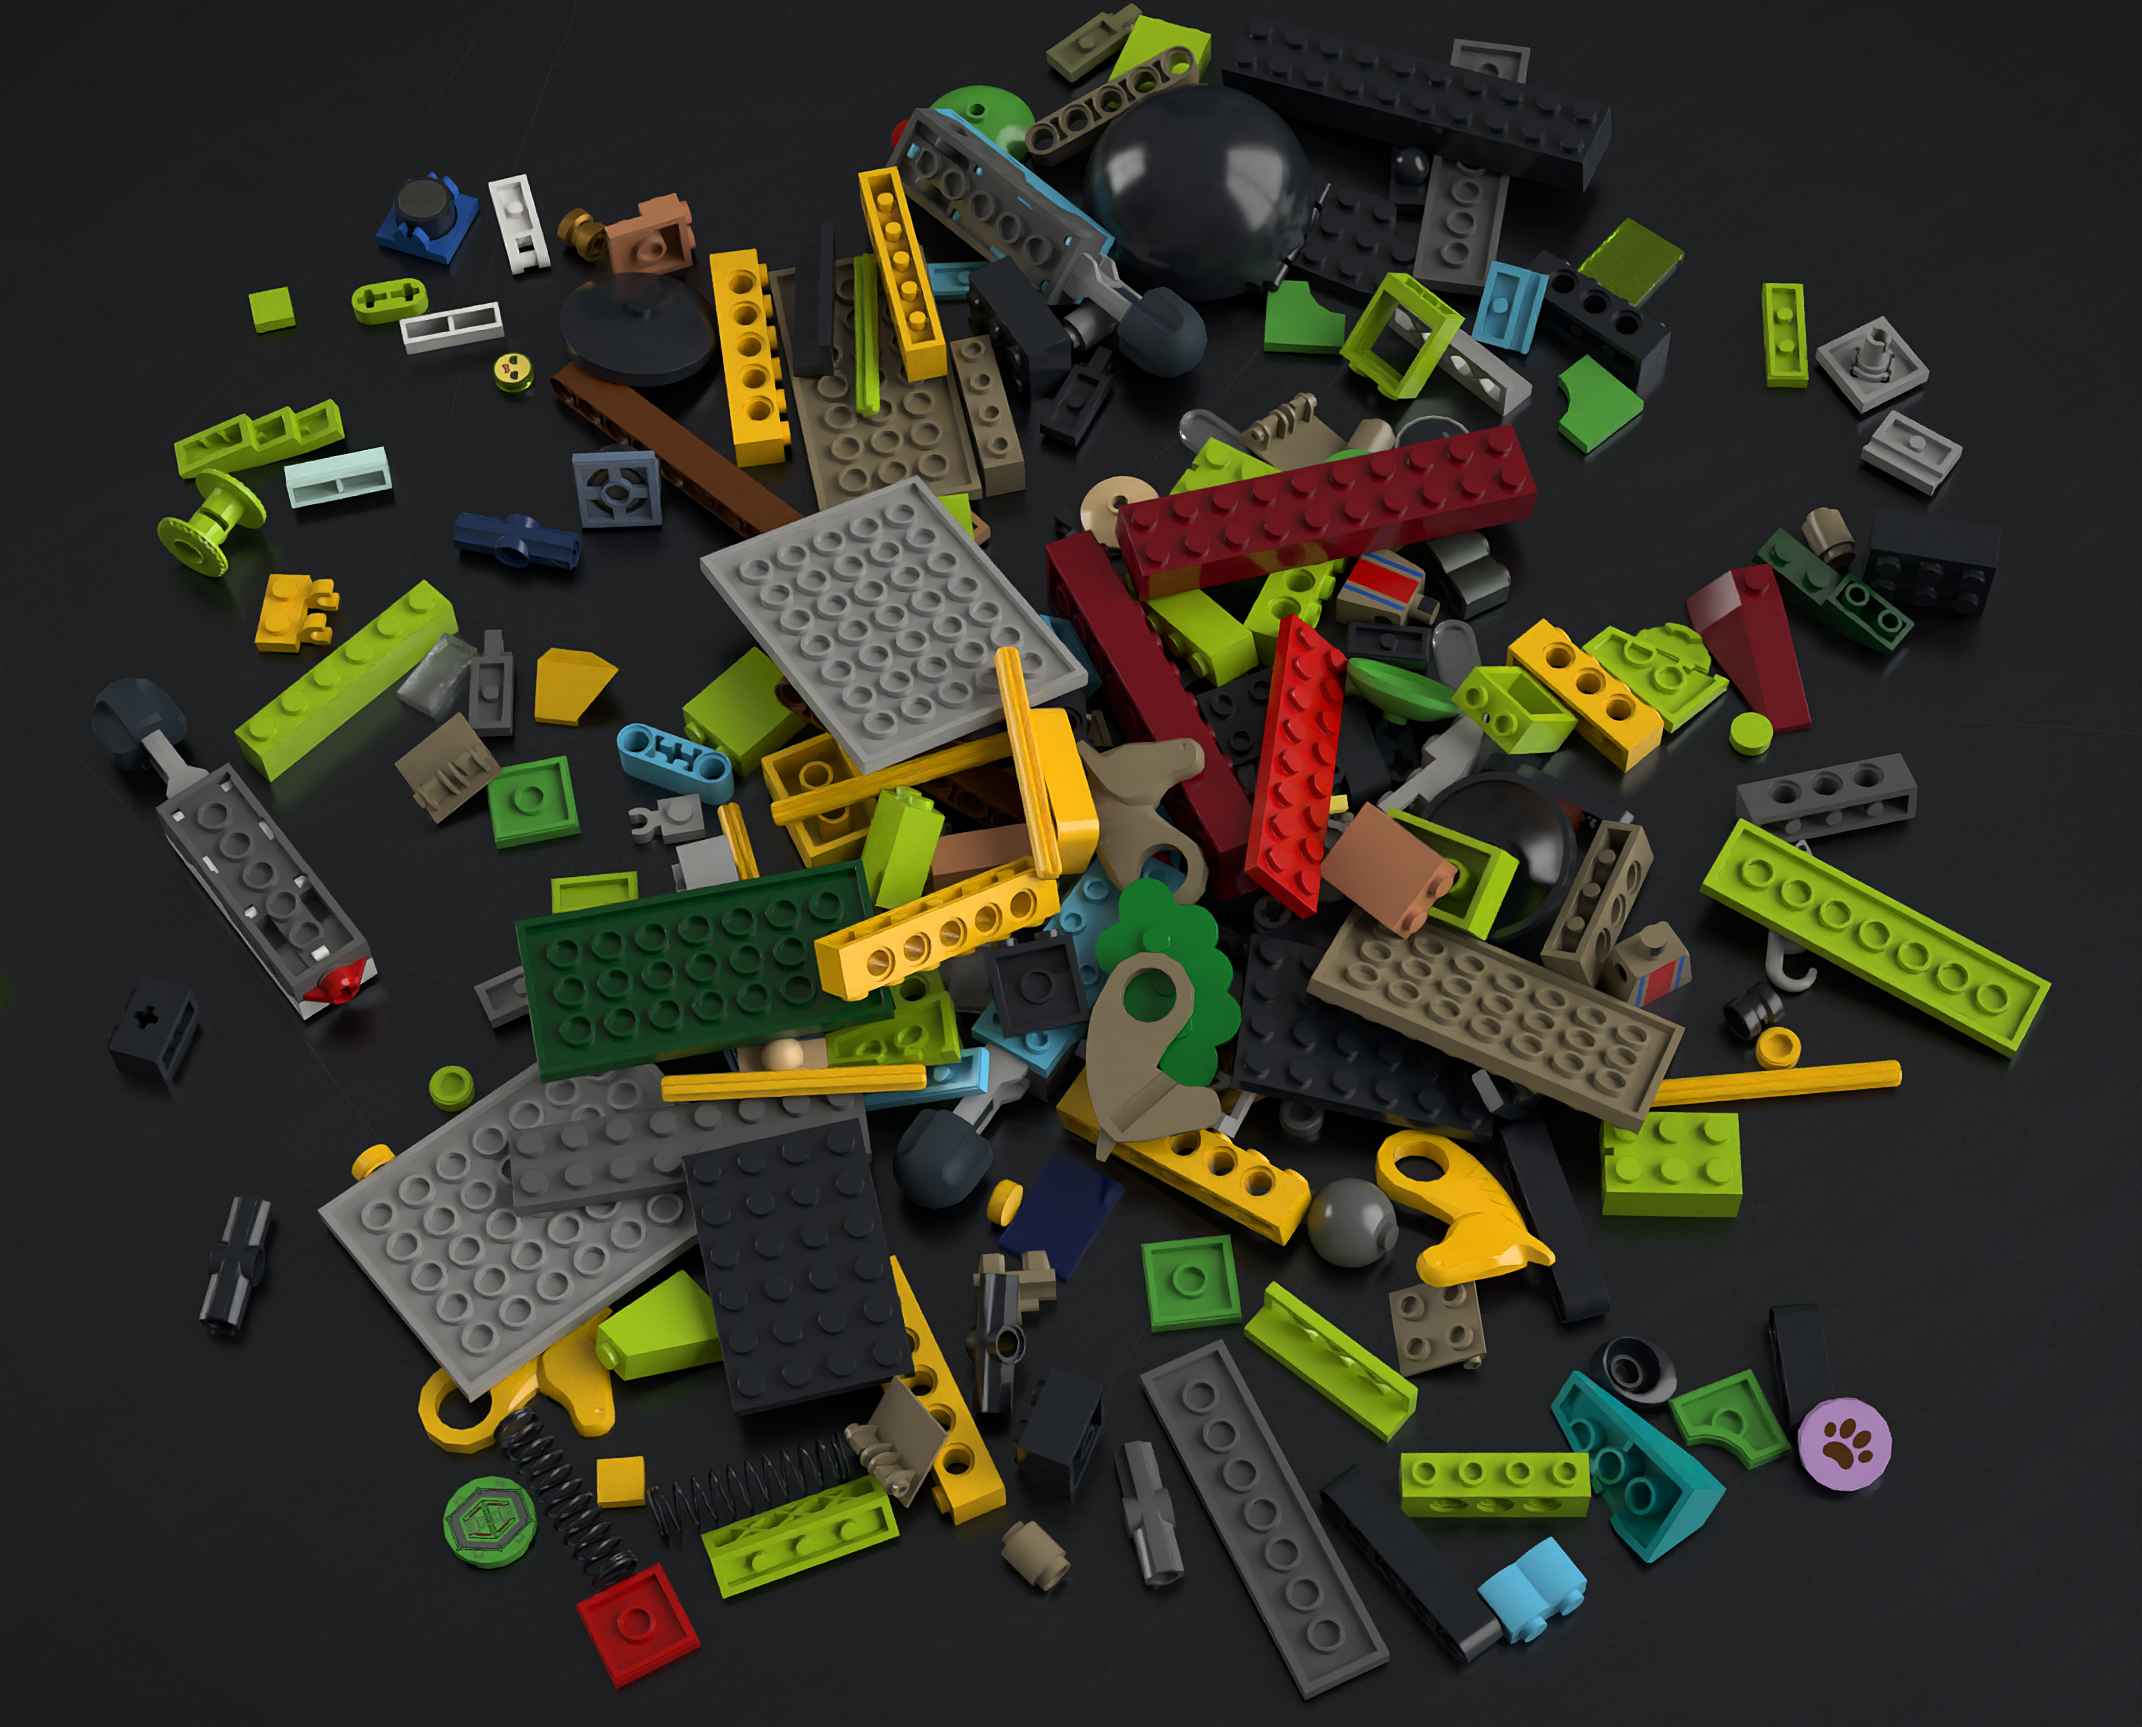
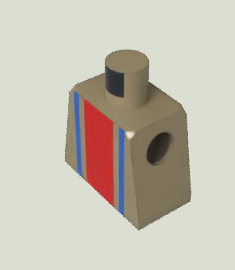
[1335,549,1440,626]
[1598,921,1692,1008]

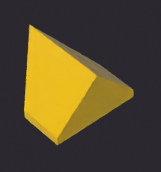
[534,648,619,726]

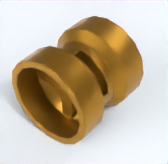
[557,208,609,262]

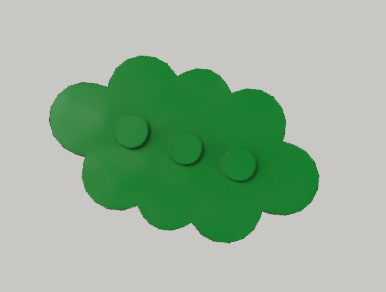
[1095,878,1242,1088]

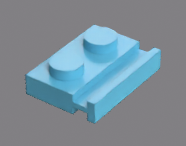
[1471,261,1549,354]

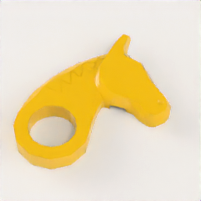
[1375,1129,1555,1287]
[418,1306,615,1454]

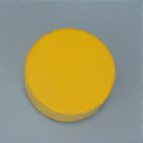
[1755,1027,1801,1071]
[352,1144,396,1182]
[987,1179,1023,1227]

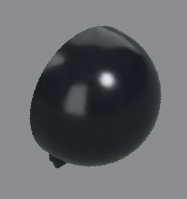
[1081,83,1333,301]

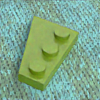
[825,991,961,1068]

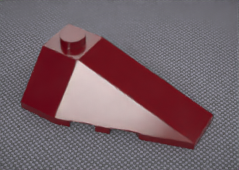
[1685,563,1811,734]

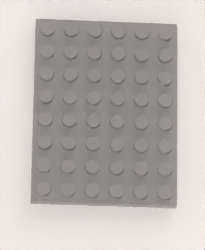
[700,475,1088,776]
[318,1061,699,1403]

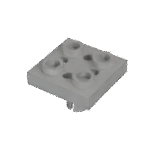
[1815,316,1930,414]

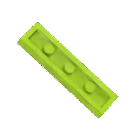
[1244,1281,1418,1443]
[701,1475,900,1599]

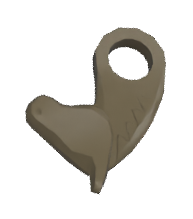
[1076,738,1209,906]
[1086,952,1221,1162]

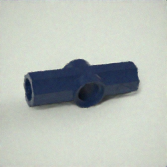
[453,512,582,570]

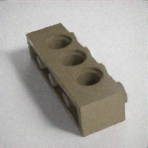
[950,334,1026,497]
[1540,820,1654,989]

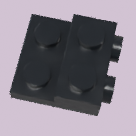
[983,929,1091,1040]

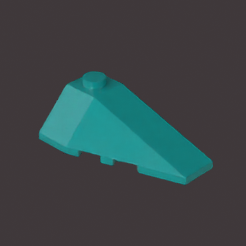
[1550,1371,1726,1563]

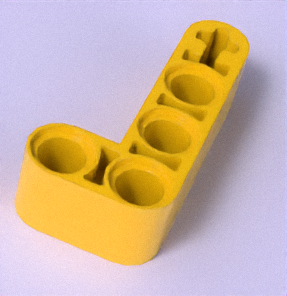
[1030,708,1099,875]

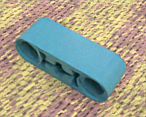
[617,723,735,805]

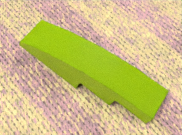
[174,399,345,479]

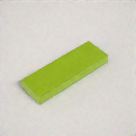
[1761,283,1809,388]

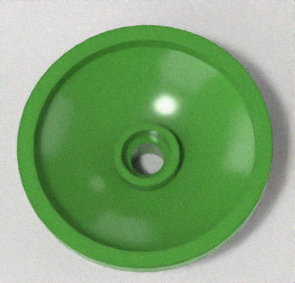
[930,85,1035,164]
[1346,658,1463,725]

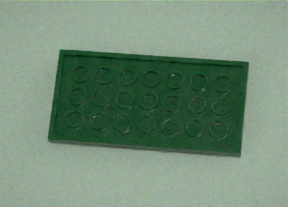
[515,859,895,1084]

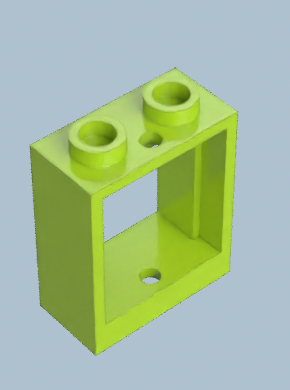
[1339,272,1465,400]
[1451,666,1580,754]

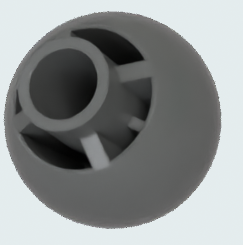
[1301,1178,1399,1268]

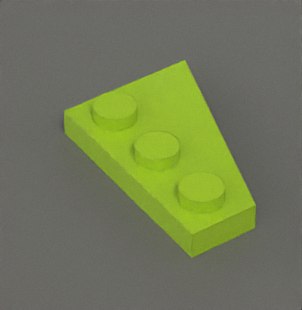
[1581,626,1730,734]

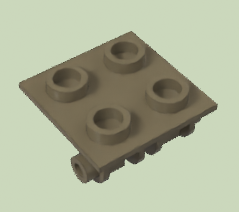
[1238,393,1347,472]
[395,711,503,824]
[1389,1281,1487,1378]
[844,1376,949,1507]

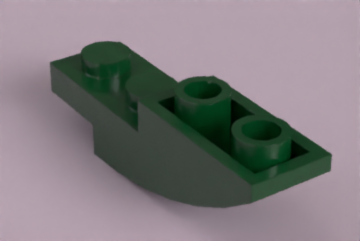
[1752,527,1915,655]

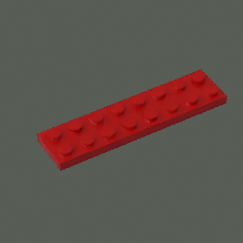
[1244,613,1348,920]

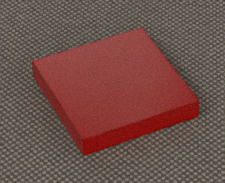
[575,1563,701,1690]

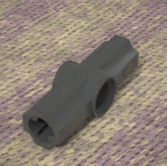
[1113,1440,1184,1586]

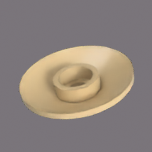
[1081,476,1159,550]

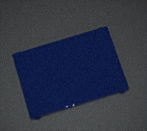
[998,1151,1125,1282]

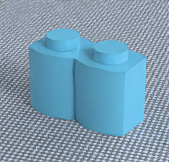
[1477,1536,1587,1644]

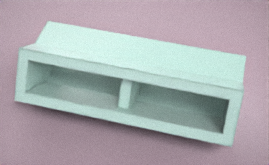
[284,446,392,509]

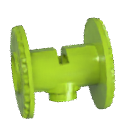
[157,468,267,578]

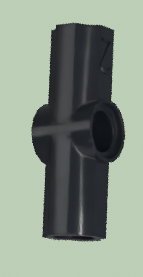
[199,1194,274,1334]
[965,1273,1026,1414]

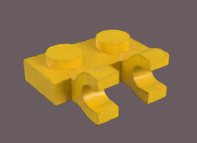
[255,574,340,653]

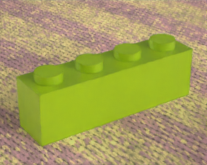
[1124,573,1259,687]

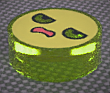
[493,352,534,392]

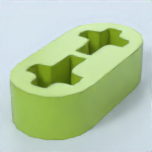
[351,278,429,325]

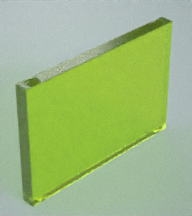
[1577,217,1684,307]

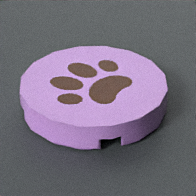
[1797,1397,1892,1491]

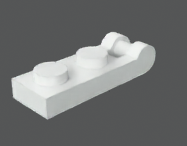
[488,174,551,275]

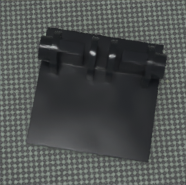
[1195,667,1273,768]

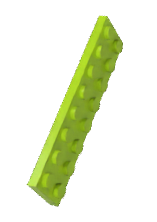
[1699,818,2051,1059]

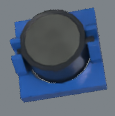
[375,172,480,265]

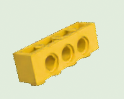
[1506,618,1664,773]

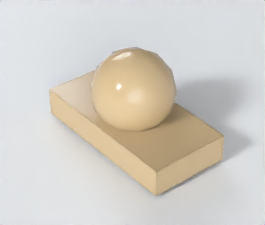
[737,1038,829,1072]

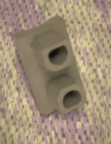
[973,1250,1057,1325]

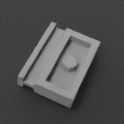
[1860,410,1963,496]

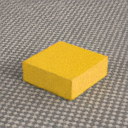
[597,1456,646,1509]

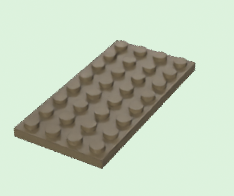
[768,245,983,512]
[1306,904,1686,1135]

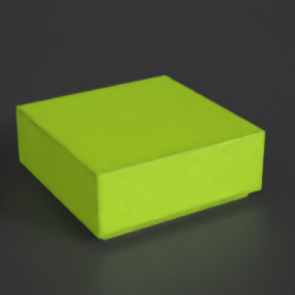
[249,287,296,333]

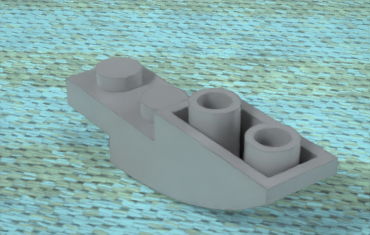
[1375,712,1487,817]

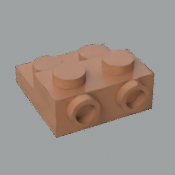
[605,193,696,275]

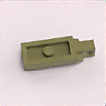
[1046,3,1142,83]

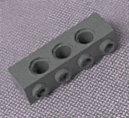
[1735,753,1918,843]

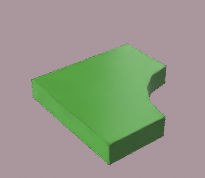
[1264,280,1345,355]
[1558,354,1644,454]
[1666,1369,1792,1470]

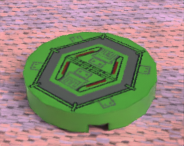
[443,1476,538,1569]

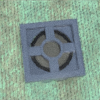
[572,444,662,528]

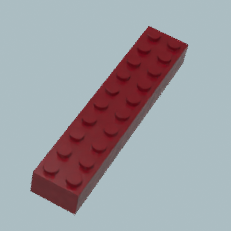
[1115,424,1538,602]
[1045,529,1262,903]

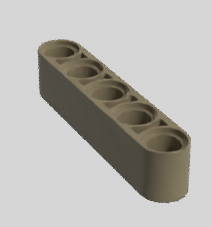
[1025,45,1200,167]

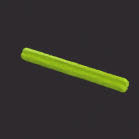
[853,253,880,418]

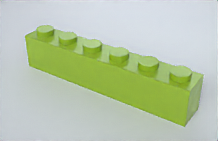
[234,580,459,783]

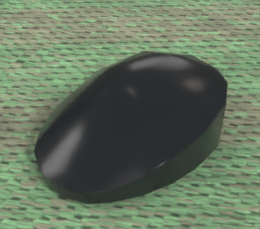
[1590,1334,1678,1409]

